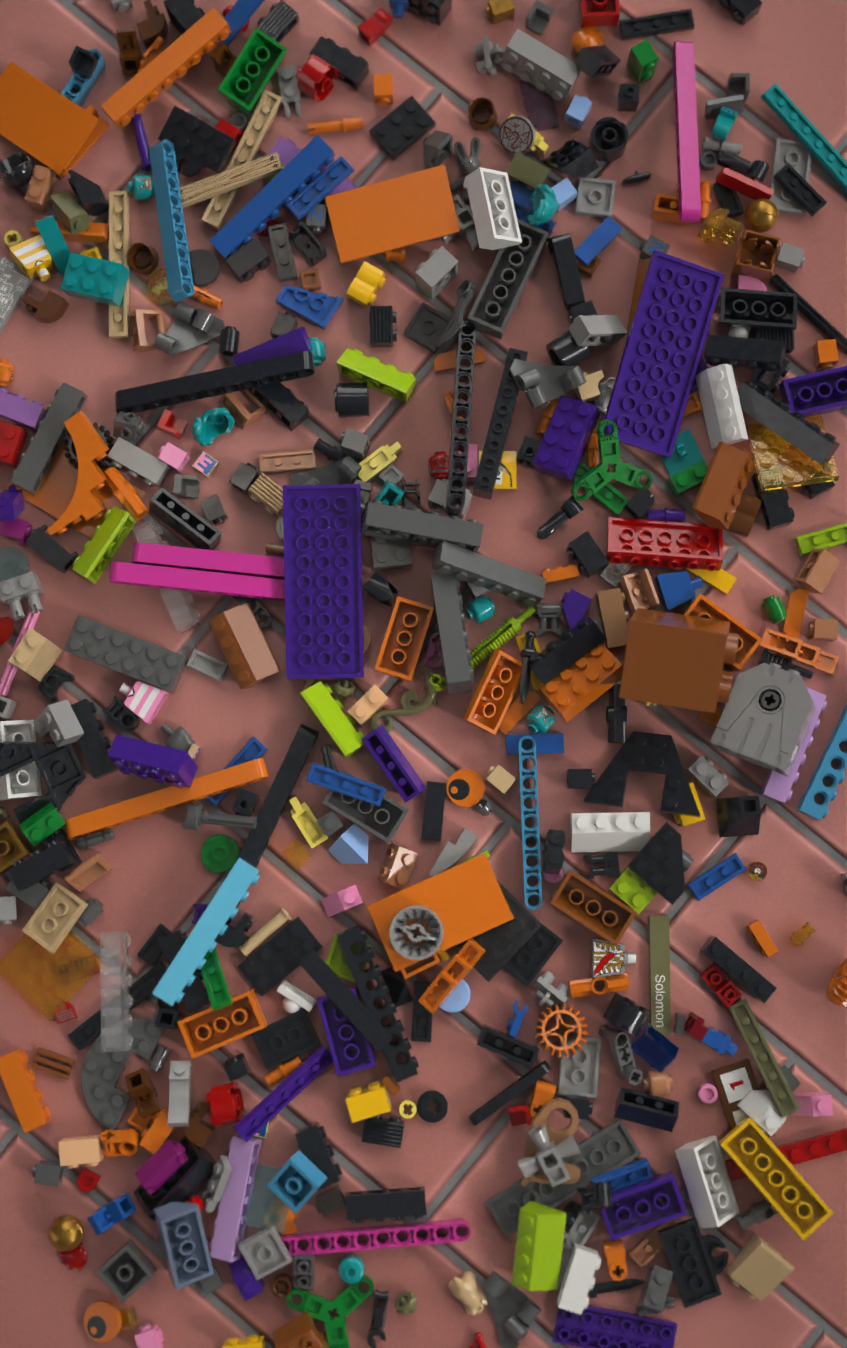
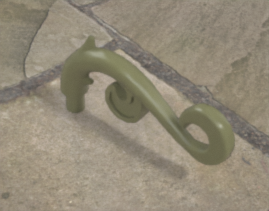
[370,666,438,733]

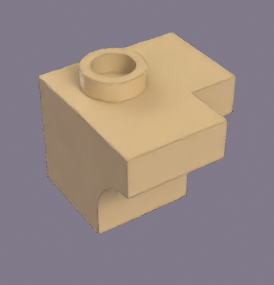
[573,370,604,403]

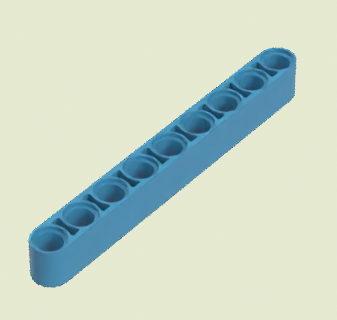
[149,139,194,302]
[518,736,542,910]

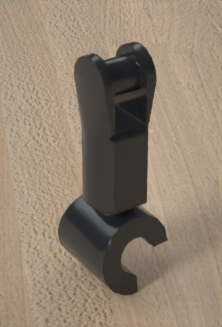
[717,151,769,182]
[537,496,584,540]
[367,1289,388,1348]

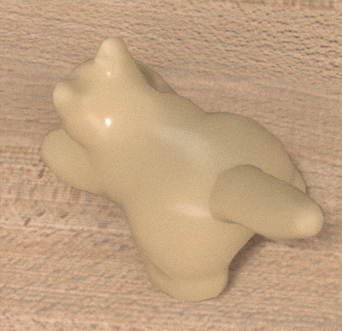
[448,1271,488,1315]

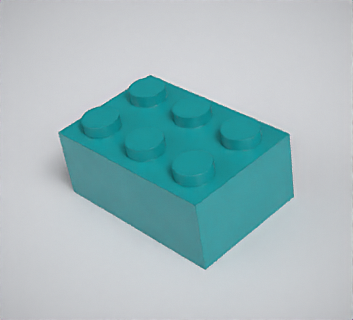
[60,253,130,307]

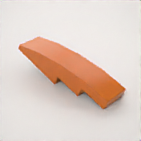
[760,628,839,676]
[418,938,486,1014]

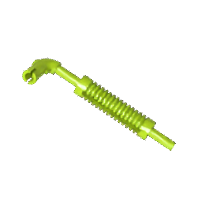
[429,606,536,692]

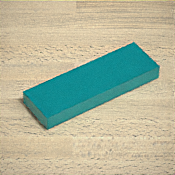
[35,215,71,275]

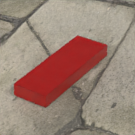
[715,167,774,200]

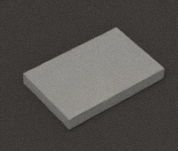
[557,1034,601,1098]

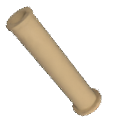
[239,907,292,956]

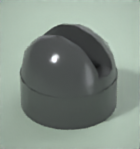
[475,799,493,816]

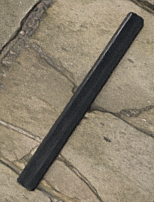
[769,274,847,354]

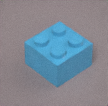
[267,1150,327,1214]

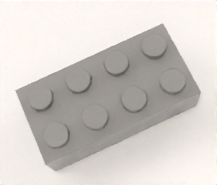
[500,28,581,103]

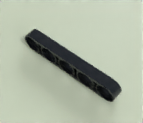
[468,1060,552,1126]

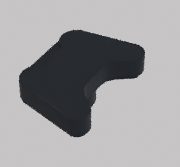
[38,667,75,704]
[562,1201,581,1228]

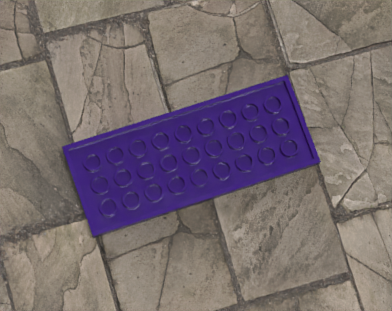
[603,250,724,458]
[283,484,364,679]

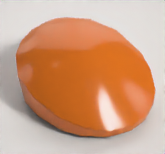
[571,27,604,55]

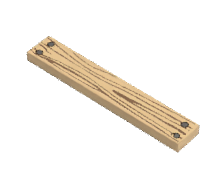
[180,152,282,208]

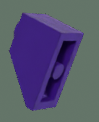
[561,589,592,630]
[228,1253,265,1301]

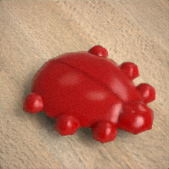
[59,1243,88,1271]

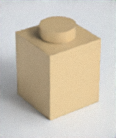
[486,764,516,795]

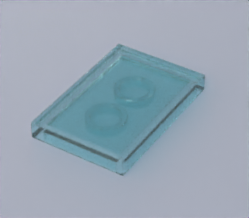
[245,1164,289,1233]

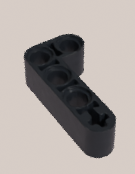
[548,233,585,311]

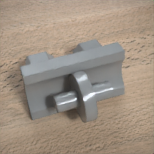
[474,36,505,76]
[532,971,569,1007]

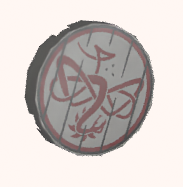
[499,115,535,154]

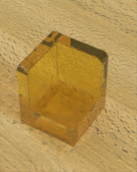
[282,839,311,870]

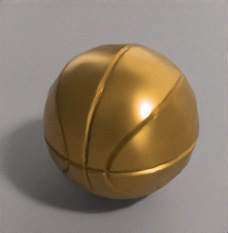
[745,199,778,232]
[48,1215,84,1251]

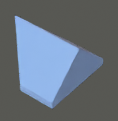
[328,823,368,864]

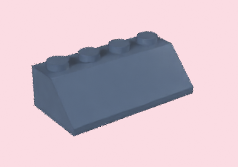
[153,1202,214,1290]

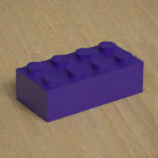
[778,366,847,418]
[532,395,600,482]
[108,735,198,788]
[317,987,377,1077]
[600,1171,687,1241]

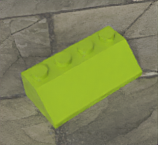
[337,348,416,403]
[72,506,137,584]
[301,681,365,758]
[512,1201,567,1291]

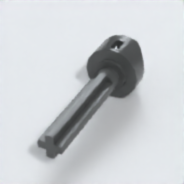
[182,803,257,830]

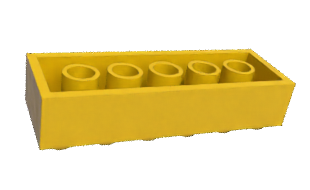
[718,1116,833,1241]

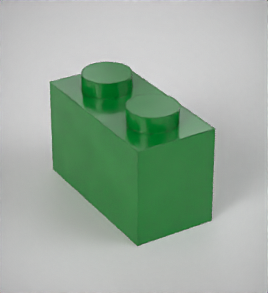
[627,39,658,83]
[666,460,708,498]
[19,802,66,846]

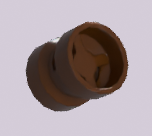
[271,1273,293,1299]

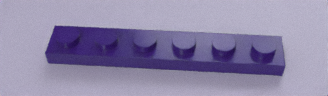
[233,1045,333,1143]

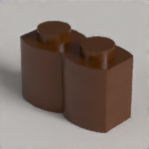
[725,493,762,538]

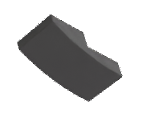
[293,1254,314,1289]

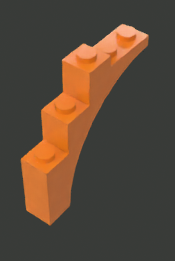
[47,411,109,536]

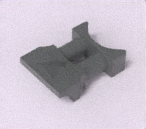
[536,603,561,637]

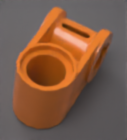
[529,1080,556,1118]
[100,1129,140,1157]
[602,1239,627,1281]

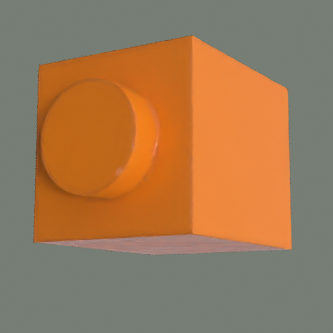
[374,74,393,105]
[813,339,839,370]

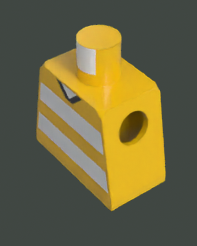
[9,234,53,282]

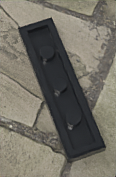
[618,9,695,41]

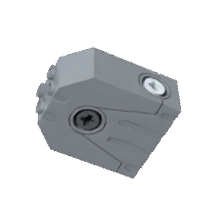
[710,662,816,777]

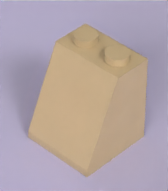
[8,628,63,682]
[726,1233,795,1302]

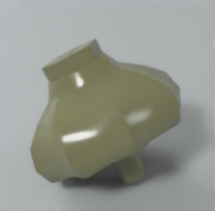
[333,679,357,700]
[395,1291,417,1315]

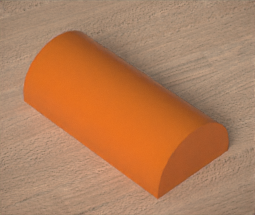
[462,649,522,735]

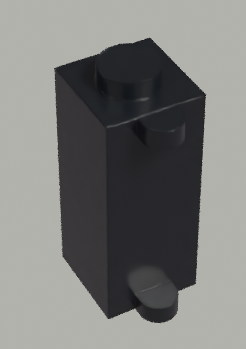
[27,524,79,574]

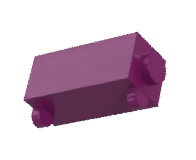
[0,519,33,546]
[135,1140,188,1195]

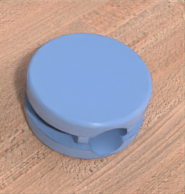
[440,979,470,1013]

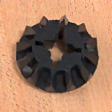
[417,1090,448,1123]

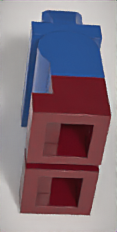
[684,1012,738,1057]

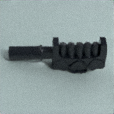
[758,648,813,679]

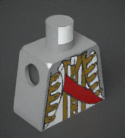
[591,938,636,977]

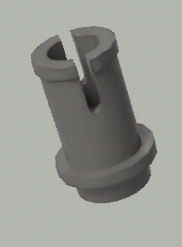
[149,1045,171,1072]

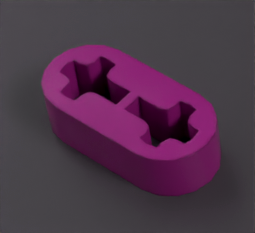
[426,632,443,669]

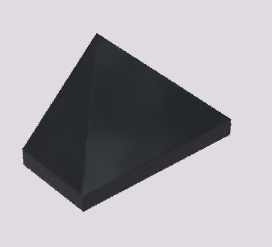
[381,966,413,1007]

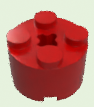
[295,54,338,102]
[206,1082,244,1127]

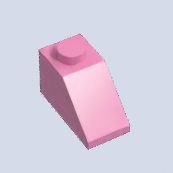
[458,444,478,482]
[321,884,364,917]
[791,1092,833,1117]

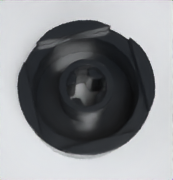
[589,117,628,162]
[603,993,650,1036]

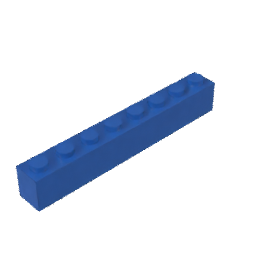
[210,135,335,259]

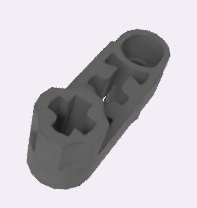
[599,1024,643,1086]

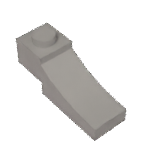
[168,1061,192,1127]

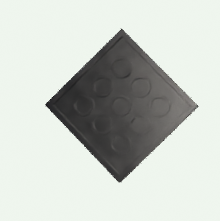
[453,879,543,982]

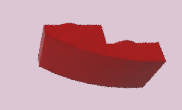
[700,962,742,1007]

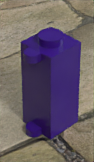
[0,485,25,521]

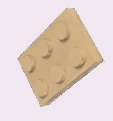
[22,882,88,953]

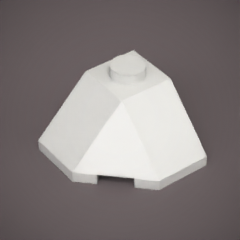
[738,1090,787,1136]

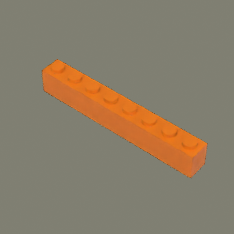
[101,7,231,129]

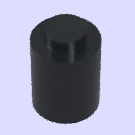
[219,326,240,356]

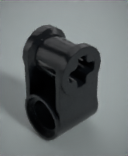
[102,696,140,731]

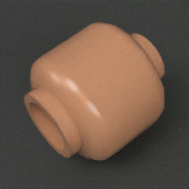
[643,1070,673,1097]

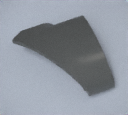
[154,301,225,355]
[509,359,587,409]
[290,456,362,485]
[482,1271,542,1348]

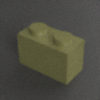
[506,152,552,192]

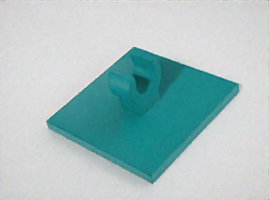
[661,429,705,476]

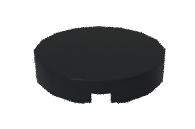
[189,249,220,287]

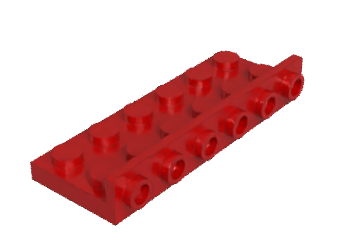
[606,517,723,571]

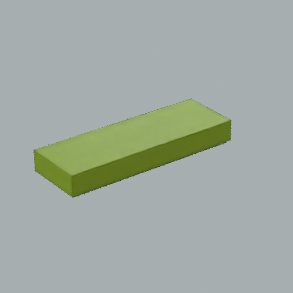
[795,523,847,556]

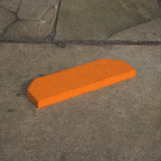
[433,347,485,372]
[782,588,809,639]
[499,691,541,735]

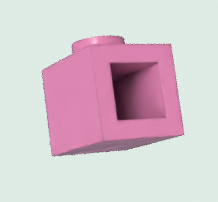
[158,442,190,473]
[134,1323,164,1348]

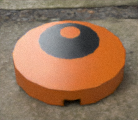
[447,769,485,807]
[84,1300,122,1343]

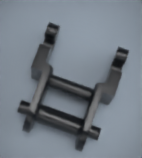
[402,480,420,504]

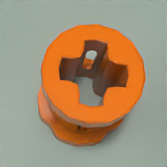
[386,247,406,264]

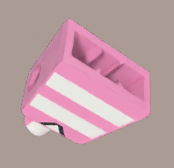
[119,681,169,725]

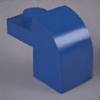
[87,1192,137,1236]

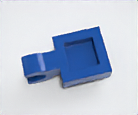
[506,1001,528,1038]

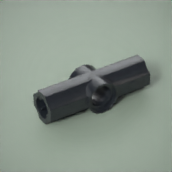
[606,684,627,743]

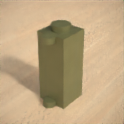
[50,190,93,234]

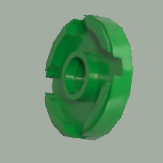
[200,834,240,873]

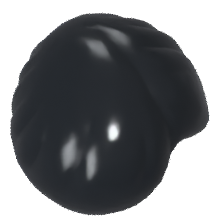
[0,152,35,187]

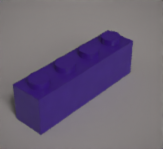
[232,327,312,366]
[361,725,426,803]

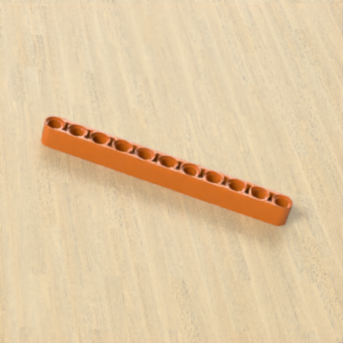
[64,758,269,840]

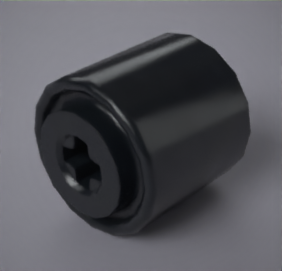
[546,330,590,366]
[334,382,370,418]

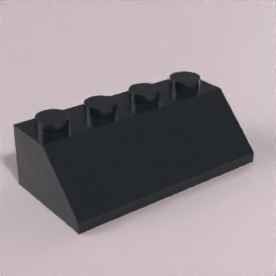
[717,288,798,330]
[134,1135,216,1221]

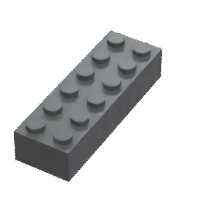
[468,219,549,340]
[361,501,484,552]
[431,572,474,694]
[64,615,188,694]

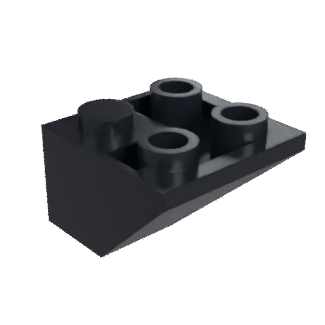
[543,139,599,178]
[68,170,109,217]
[716,795,761,837]

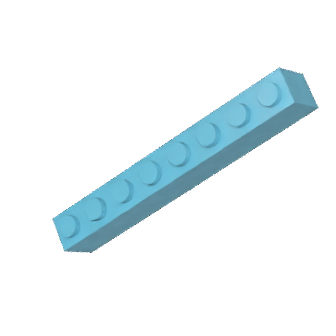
[152,858,260,1006]

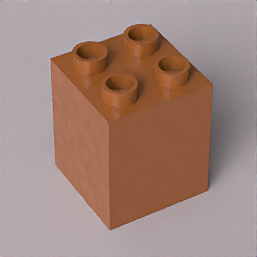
[619,608,739,713]

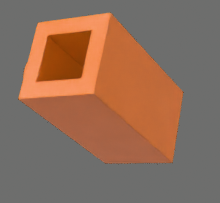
[139,1107,175,1154]

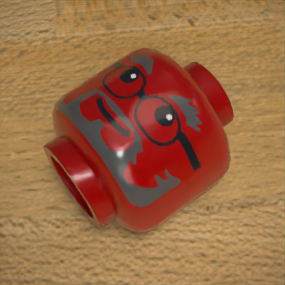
[428,451,449,480]

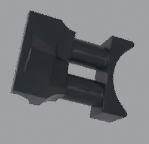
[583,852,620,879]
[577,1181,613,1216]

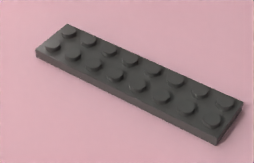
[486,1119,641,1237]

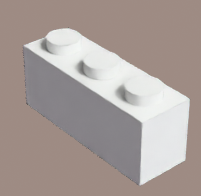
[556,1243,601,1315]

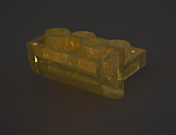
[697,209,744,244]

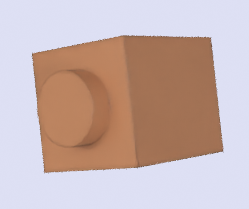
[807,618,838,641]

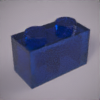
[631,1023,679,1073]

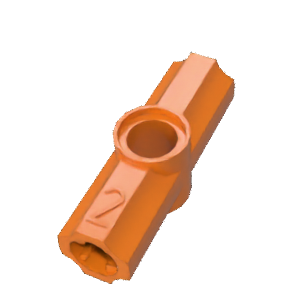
[104,466,149,521]
[568,972,630,998]

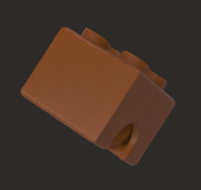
[731,229,781,283]
[273,1311,329,1348]

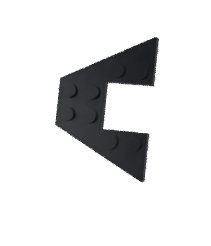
[584,731,701,817]
[0,742,86,844]

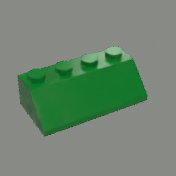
[217,28,288,117]

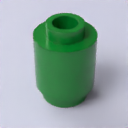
[761,595,787,624]

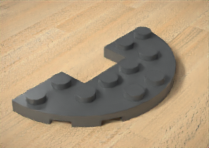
[82,1017,165,1130]

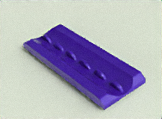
[552,1305,677,1348]

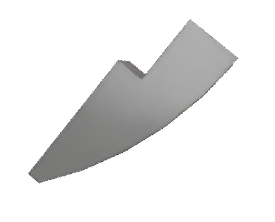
[429,828,478,877]

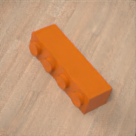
[0,1048,51,1134]

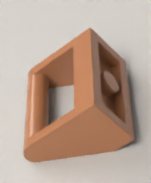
[129,309,165,352]
[218,389,268,430]
[64,853,113,892]

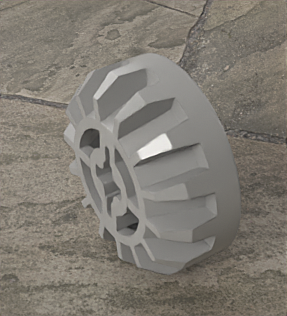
[389,905,443,960]

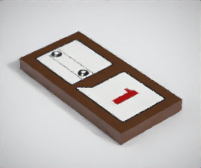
[711,1058,775,1138]

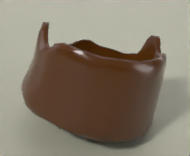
[468,97,497,131]
[127,242,159,274]

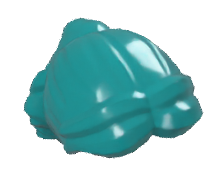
[527,184,560,226]
[192,407,235,447]

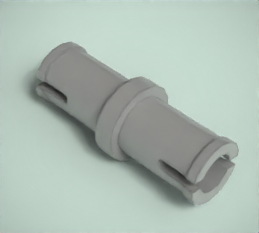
[702,136,742,156]

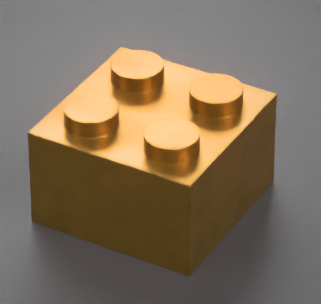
[0,821,33,875]

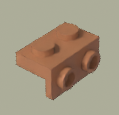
[619,568,660,614]
[378,843,418,889]

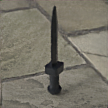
[519,631,536,704]
[588,1279,644,1298]

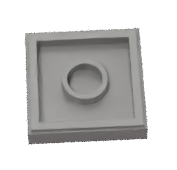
[574,177,616,219]
[238,1225,292,1280]

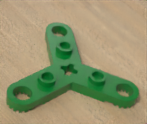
[571,420,653,502]
[286,1275,374,1348]

